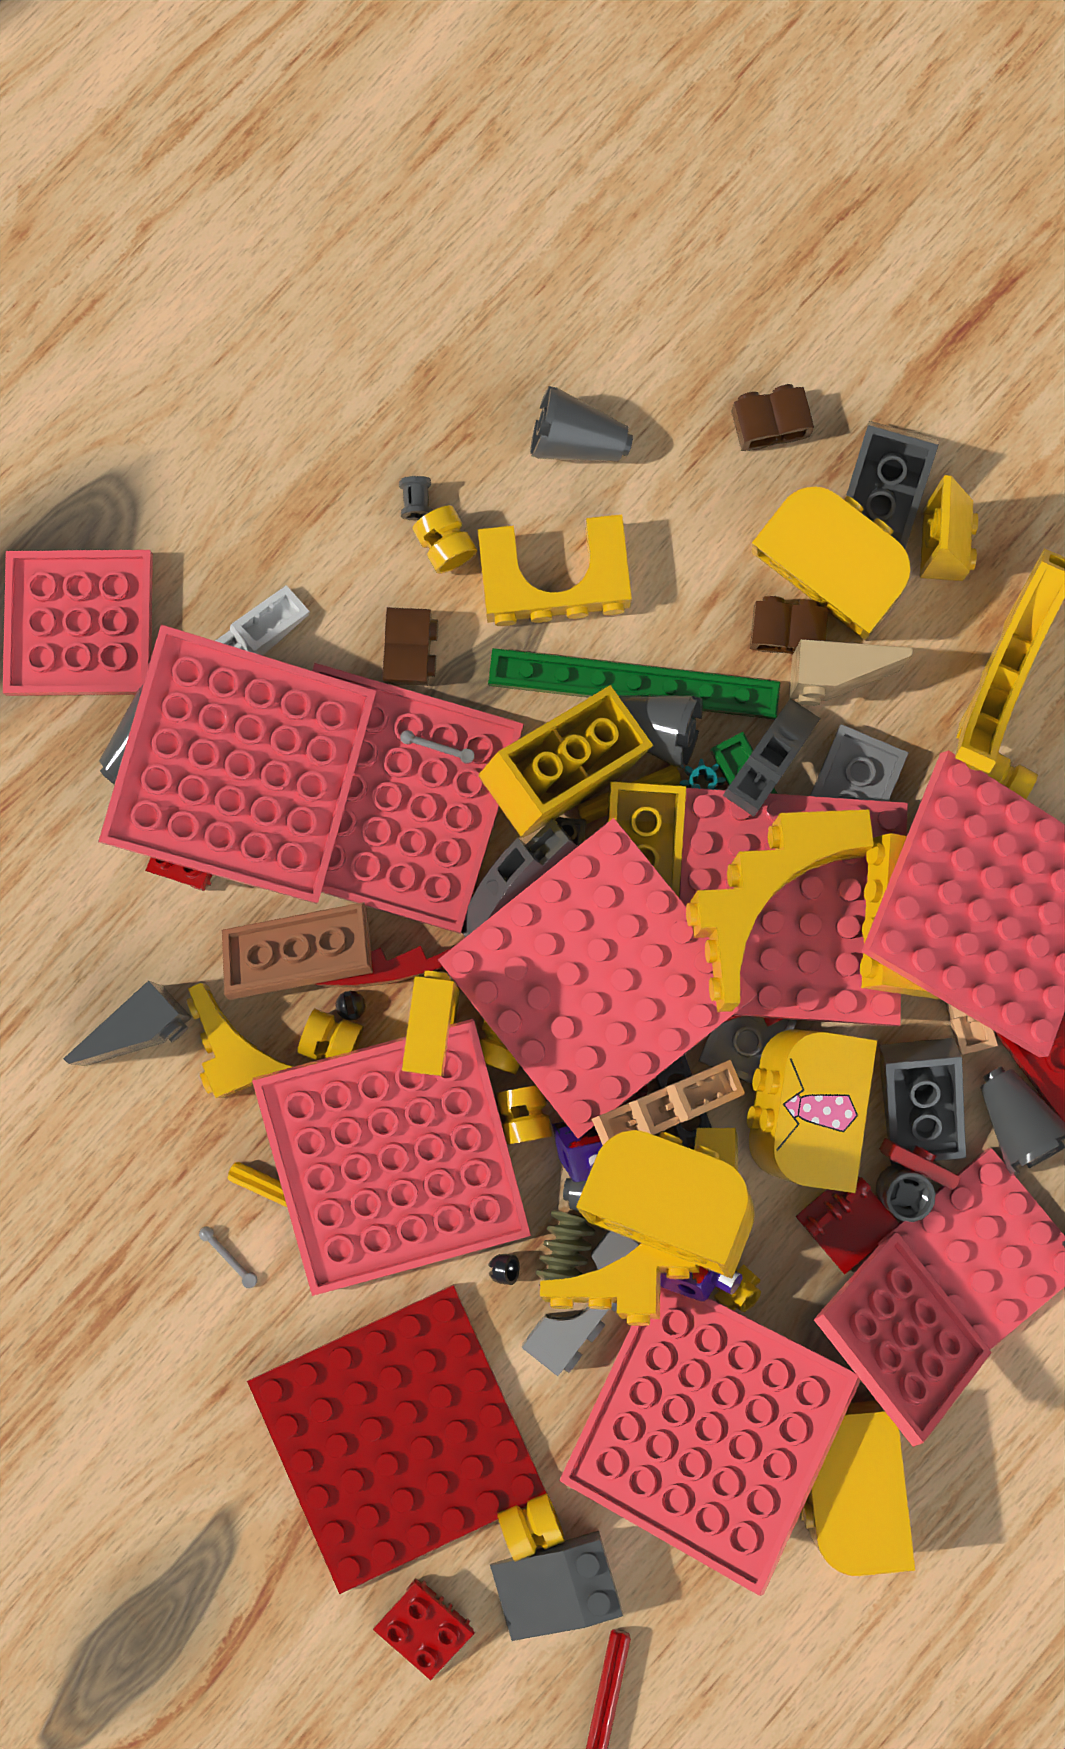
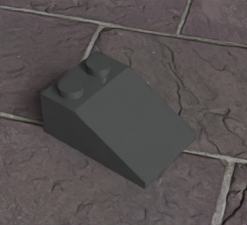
[846,420,939,549]
[63,980,192,1066]
[879,1038,966,1165]
[490,1530,623,1641]

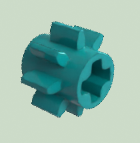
[679,759,726,790]

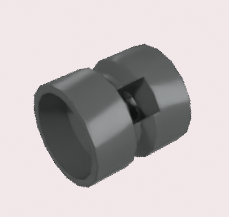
[876,1164,935,1222]

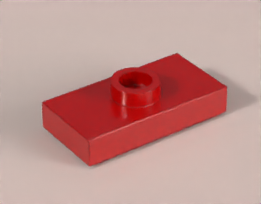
[879,1138,961,1189]

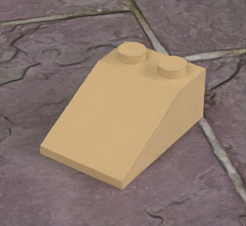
[789,639,913,706]

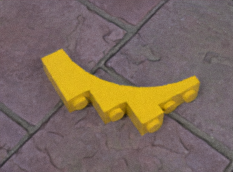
[955,548,1065,774]
[686,809,874,1012]
[187,983,293,1098]
[540,1128,738,1326]

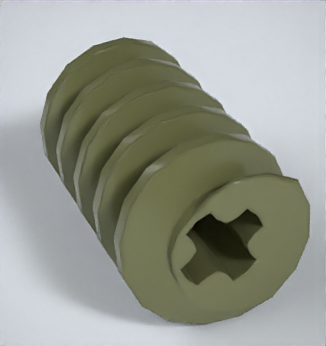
[536,1210,595,1286]

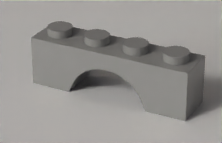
[522,1230,640,1376]

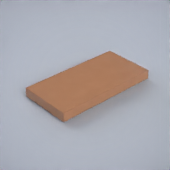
[222,902,373,1000]

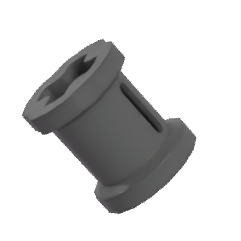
[399,476,433,520]

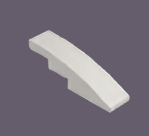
[215,585,310,656]

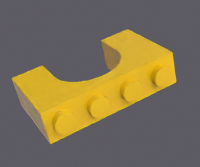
[478,514,632,626]
[860,833,940,999]
[402,971,460,1076]

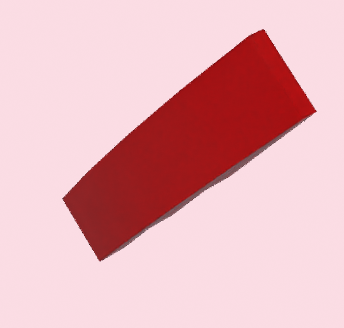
[315,946,452,988]

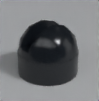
[336,990,366,1021]
[488,1254,520,1285]

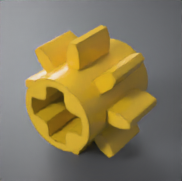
[714,1264,761,1312]

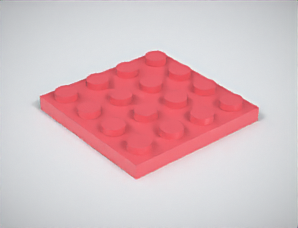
[3,550,153,696]
[877,1148,1065,1350]
[814,1231,992,1447]

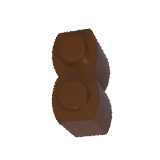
[731,384,814,451]
[750,596,829,655]
[383,607,438,686]

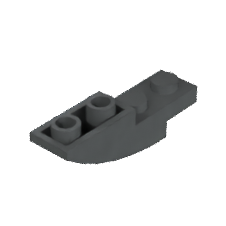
[723,698,821,816]
[462,818,577,937]

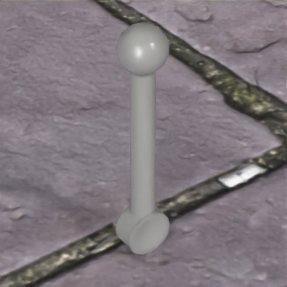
[400,730,474,764]
[199,1226,257,1288]

